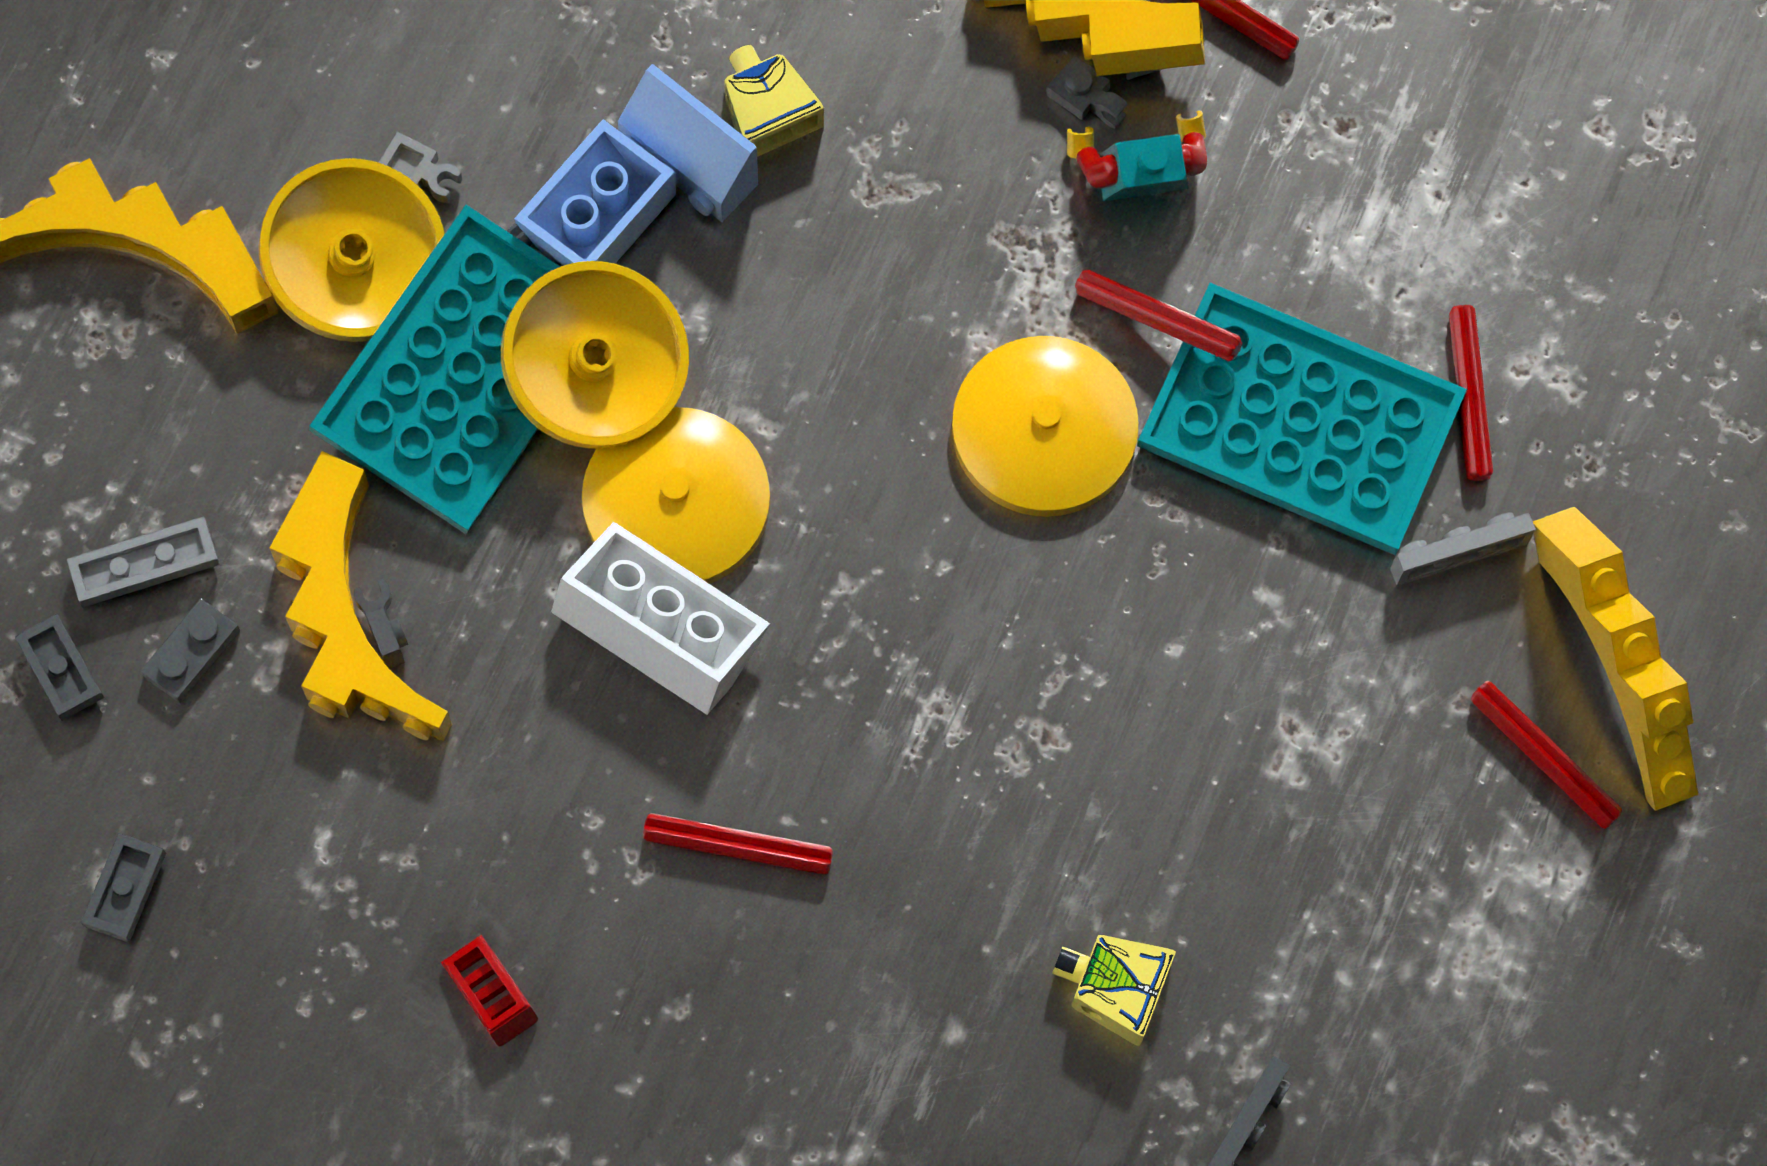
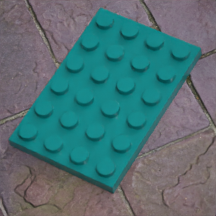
[308,205,560,534]
[1137,282,1467,556]

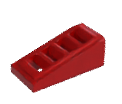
[441,935,538,1047]

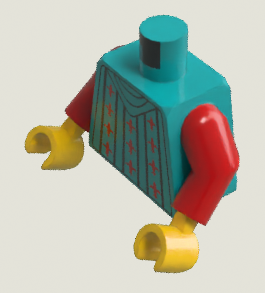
[1067,110,1207,201]

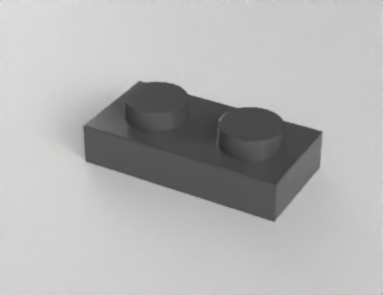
[140,598,240,703]
[15,614,104,721]
[81,833,166,942]

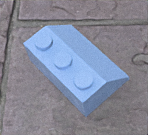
[618,64,758,222]
[514,119,676,267]

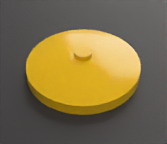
[259,158,445,342]
[501,261,689,449]
[952,336,1138,517]
[582,407,770,584]

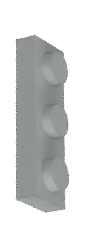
[1390,513,1536,586]
[67,516,220,608]

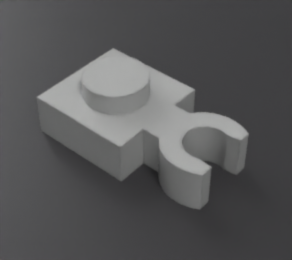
[379,132,463,203]

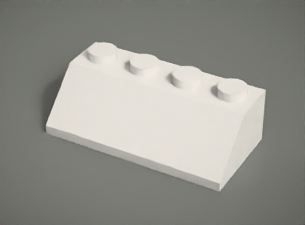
[551,522,770,715]

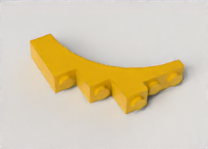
[984,0,1205,76]
[0,158,278,334]
[269,451,452,741]
[1533,507,1699,811]

